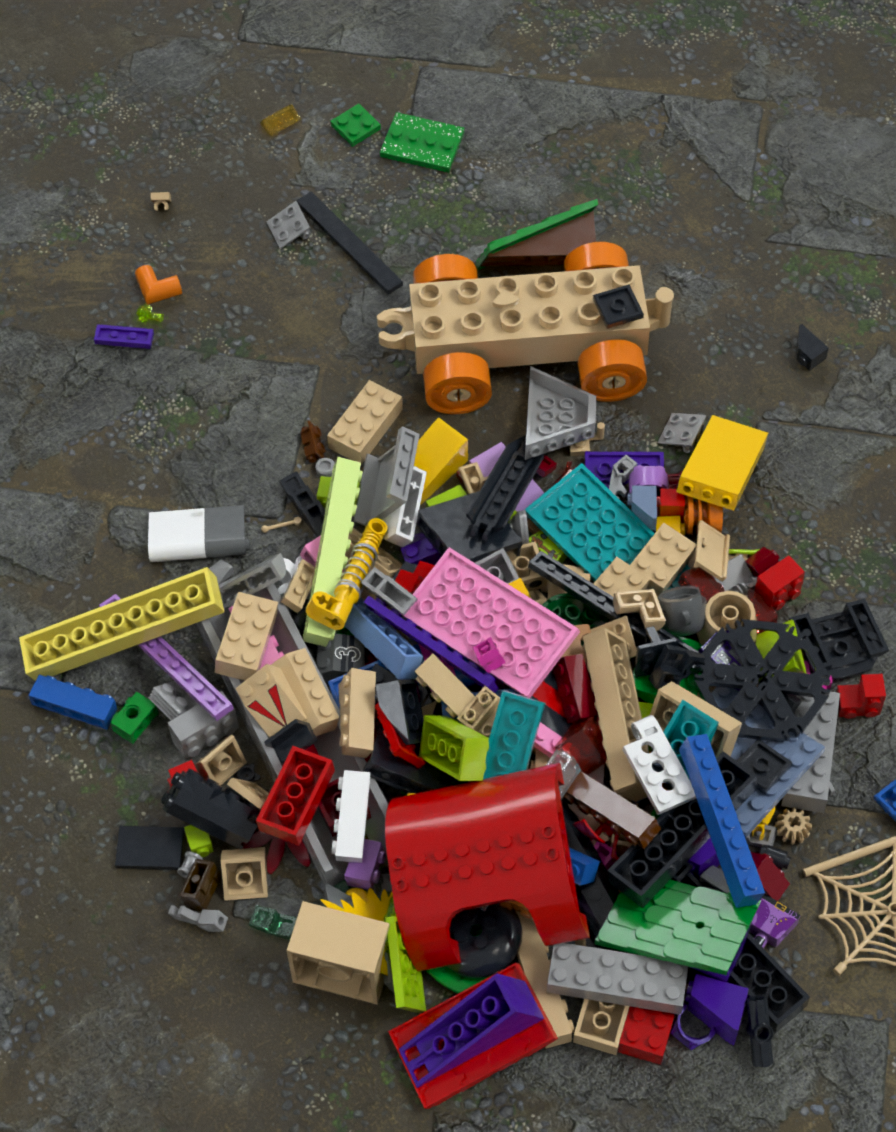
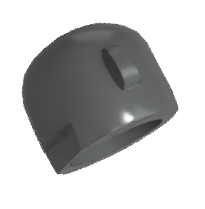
[658,586,707,636]

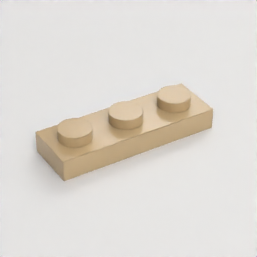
[281,559,315,613]

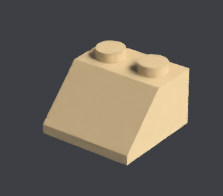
[195,735,247,786]
[221,847,268,901]

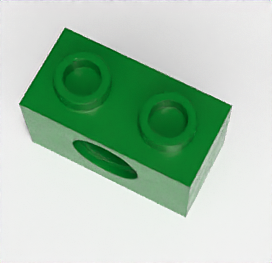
[111,692,159,744]

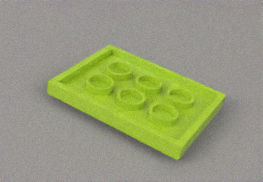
[385,916,426,1013]

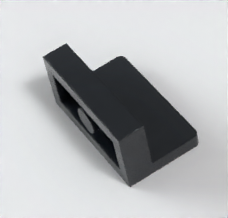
[264,719,318,764]

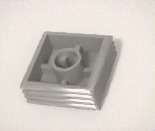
[148,681,198,720]

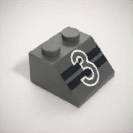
[317,634,366,684]

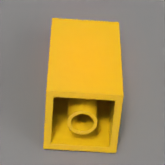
[414,418,468,505]

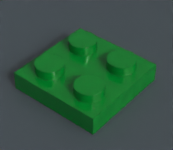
[331,103,381,147]

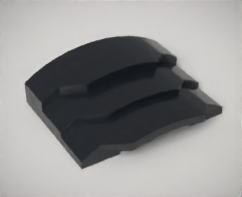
[789,599,889,680]

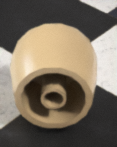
[697,591,757,645]

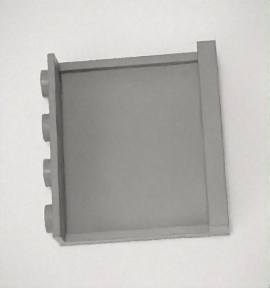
[353,426,419,526]

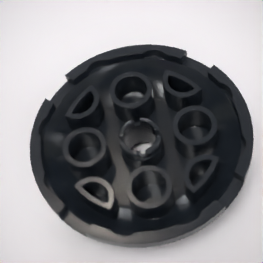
[447,903,523,979]

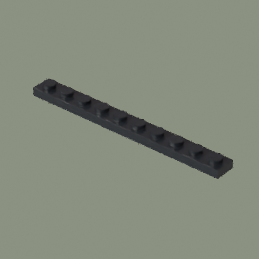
[528,551,701,675]

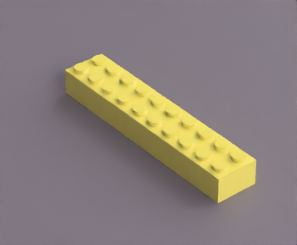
[19,567,224,681]

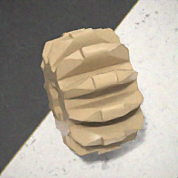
[775,807,812,845]

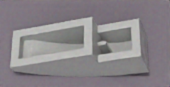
[361,567,418,615]

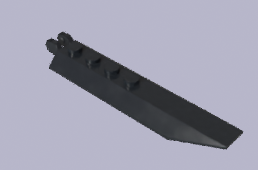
[466,435,544,543]
[561,799,638,955]

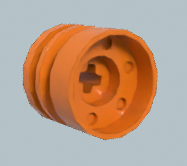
[683,495,723,535]

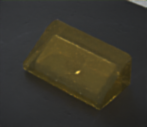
[260,104,301,136]

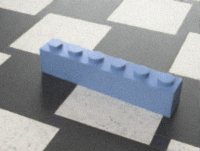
[344,597,423,680]

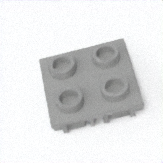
[266,201,310,249]
[658,413,706,453]
[707,554,757,597]

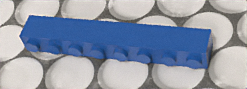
[679,734,765,908]

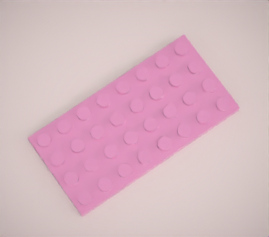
[400,547,580,698]

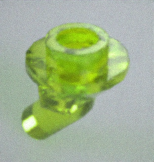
[136,303,164,322]

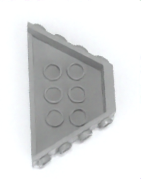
[525,366,596,460]

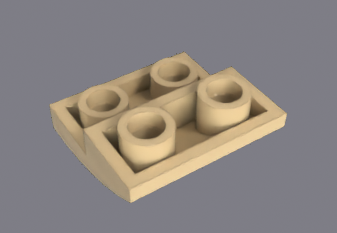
[457,686,500,741]

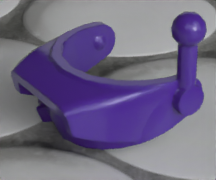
[670,1003,717,1050]

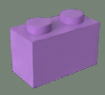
[345,839,386,890]

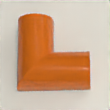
[135,265,182,305]

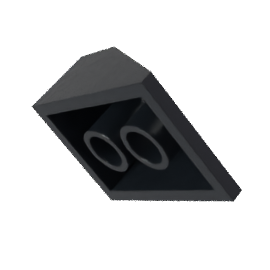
[375,679,424,745]

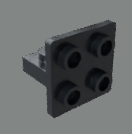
[634,626,678,677]

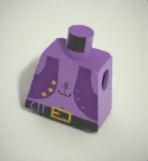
[749,894,800,948]

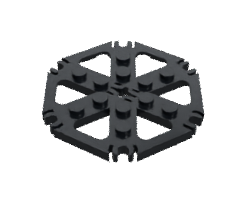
[693,619,830,742]

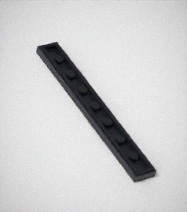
[297,191,403,295]

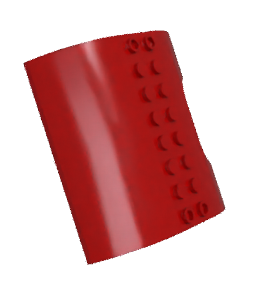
[385,763,590,972]

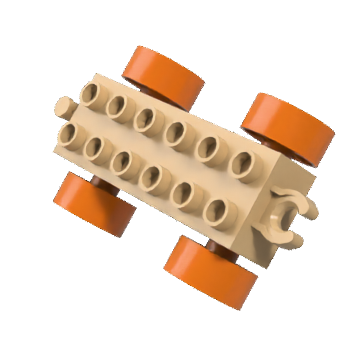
[377,242,674,414]

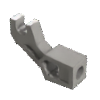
[609,455,637,499]
[168,905,228,932]

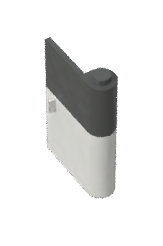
[148,505,250,562]

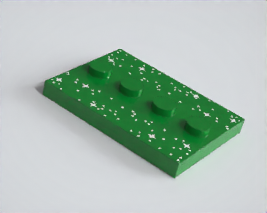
[380,112,465,173]

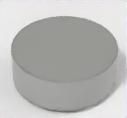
[315,458,335,477]

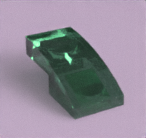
[249,905,297,940]

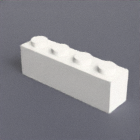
[332,770,370,863]

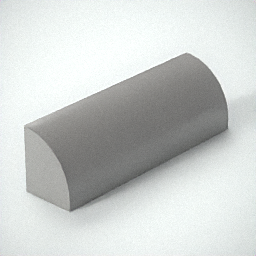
[218,553,286,608]

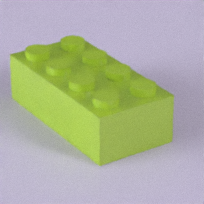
[419,715,489,781]

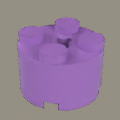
[629,465,669,496]

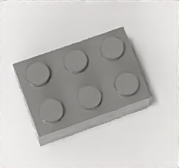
[168,691,239,760]

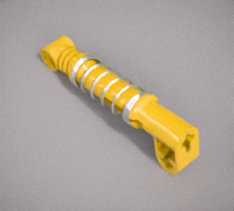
[306,518,388,630]

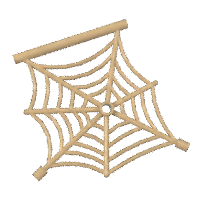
[802,836,896,976]

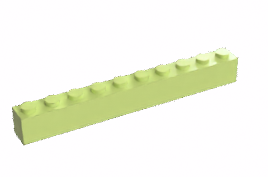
[302,457,363,647]

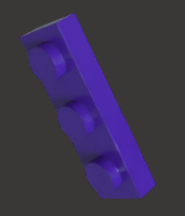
[94,324,154,349]

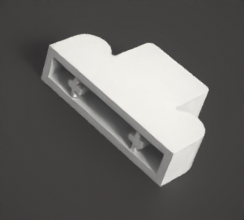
[383,466,427,547]

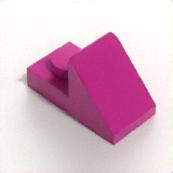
[472,637,505,673]

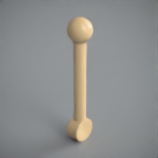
[261,517,301,533]

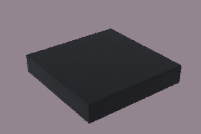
[593,284,644,329]
[737,739,793,794]

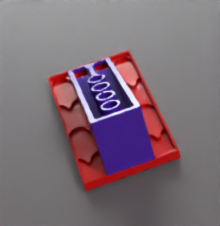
[388,963,558,1109]

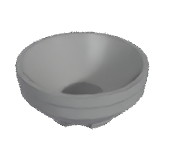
[510,510,529,545]

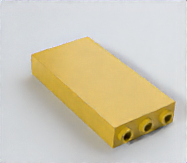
[677,415,768,511]

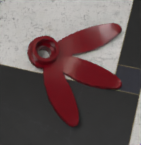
[237,831,311,874]

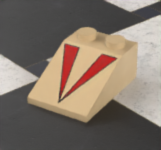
[236,664,307,738]

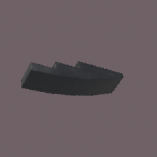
[279,471,325,537]

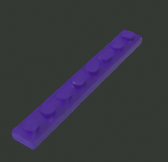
[364,596,499,693]

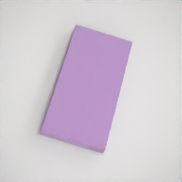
[469,442,544,512]

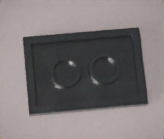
[115,826,184,870]

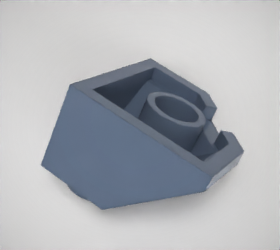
[627,485,657,530]

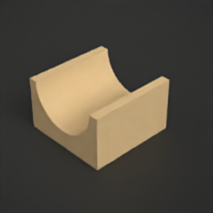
[287,901,390,1005]

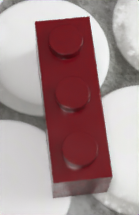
[553,654,599,723]

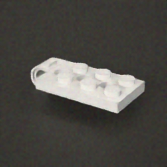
[622,715,696,815]

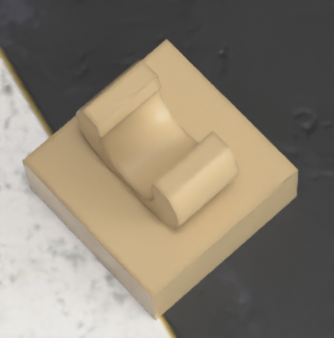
[151,192,171,211]

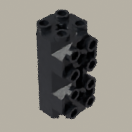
[161,768,261,849]

